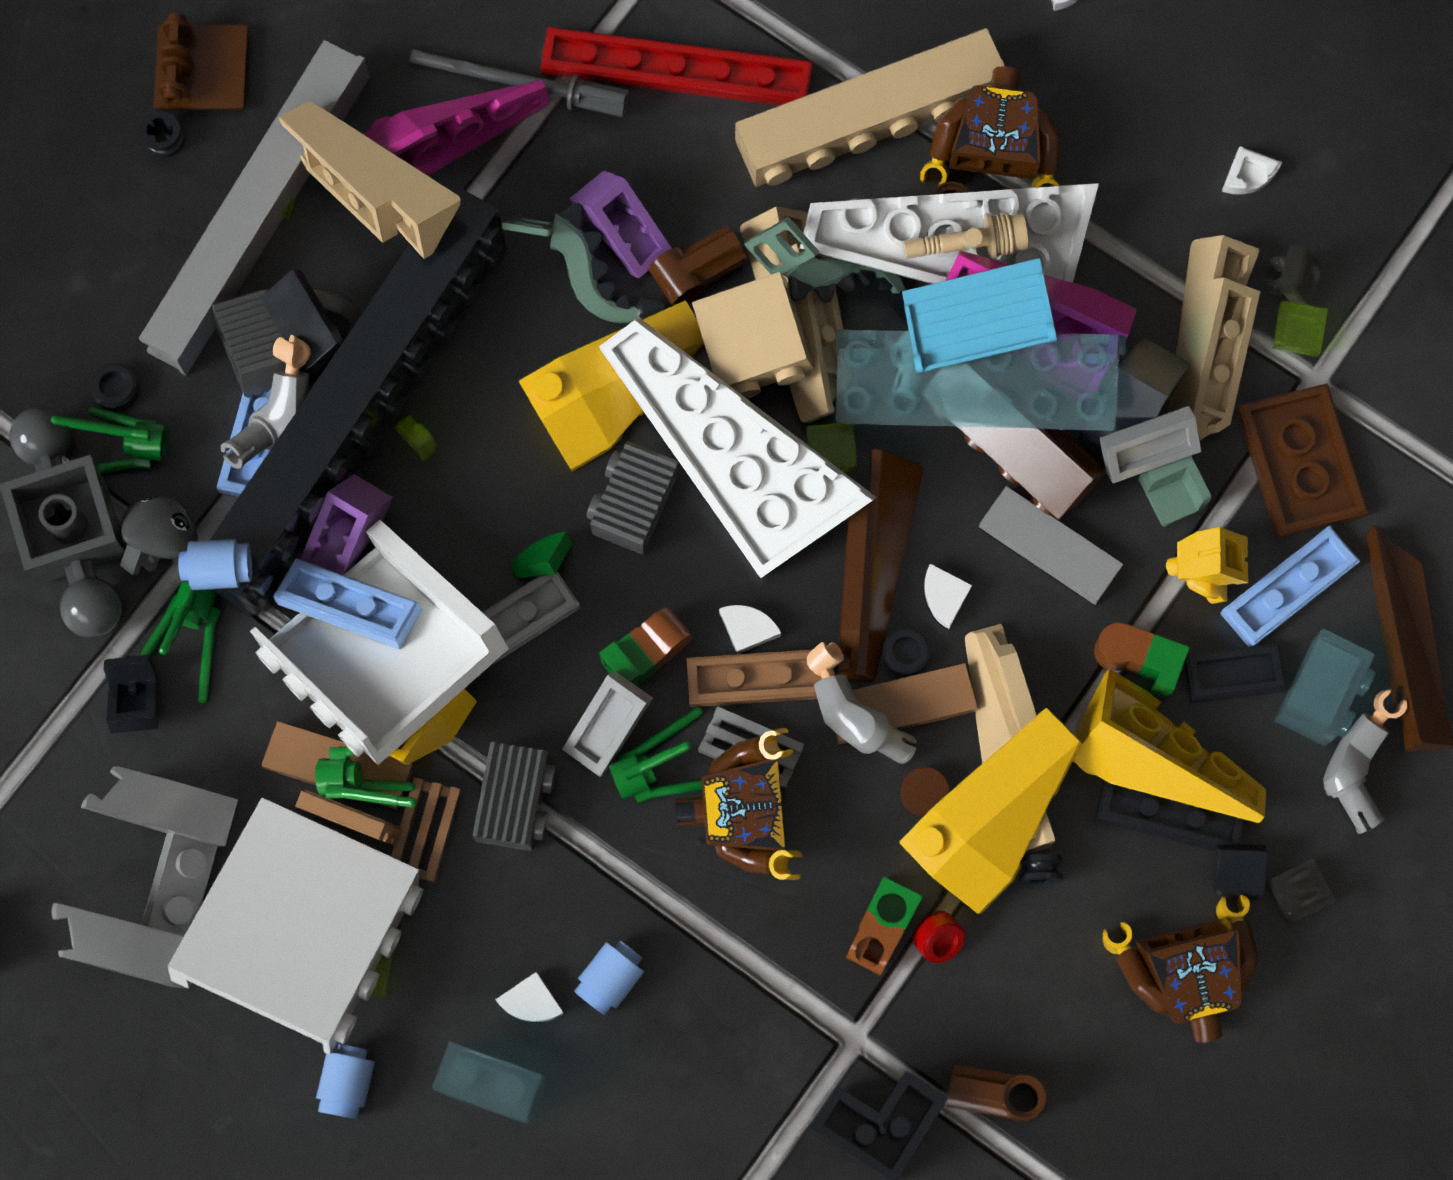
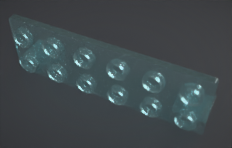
[836,330,1126,431]

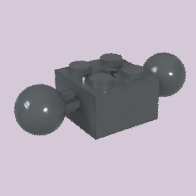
[0,406,126,638]

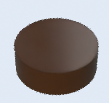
[900,767,949,817]

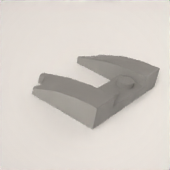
[51,766,238,988]

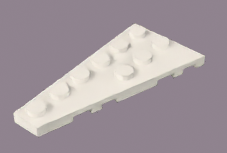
[799,183,1099,284]
[599,318,876,578]

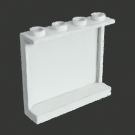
[250,520,509,765]
[168,798,423,1055]

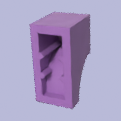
[569,171,672,279]
[300,474,393,575]

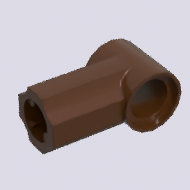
[649,226,747,306]
[946,1064,1046,1122]

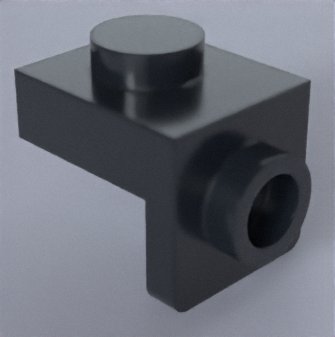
[103,655,160,734]

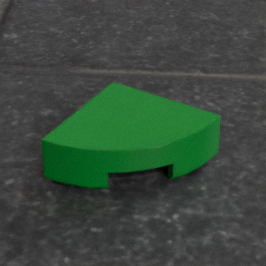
[509,531,573,578]

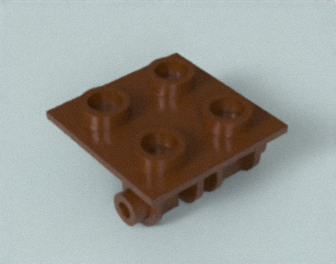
[153,13,248,110]

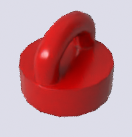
[912,911,965,963]

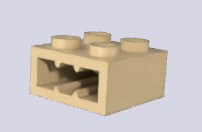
[692,272,815,399]

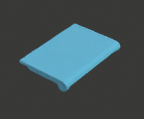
[902,258,1057,374]

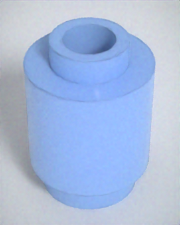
[178,539,252,590]
[574,940,644,1015]
[316,1044,375,1119]

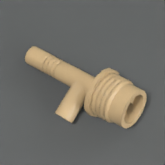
[903,213,1028,260]

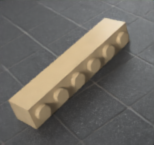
[735,28,1004,187]

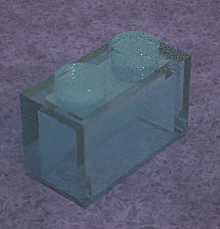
[1274,629,1375,747]
[432,1041,546,1126]

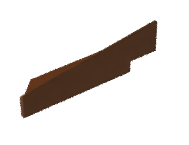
[837,449,923,682]
[1365,526,1453,753]

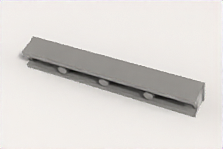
[139,40,370,375]

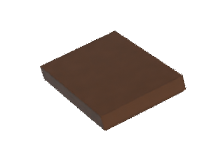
[1236,383,1369,539]

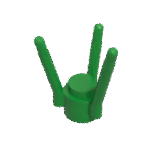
[51,406,167,473]
[140,581,222,704]
[609,707,703,804]
[315,746,417,808]

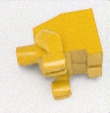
[1166,527,1248,604]

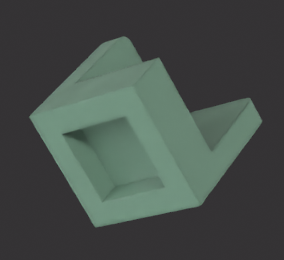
[1138,456,1212,527]

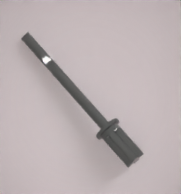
[409,49,630,117]

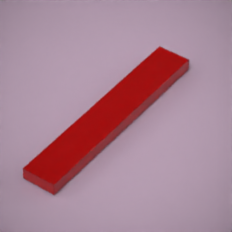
[541,27,813,106]

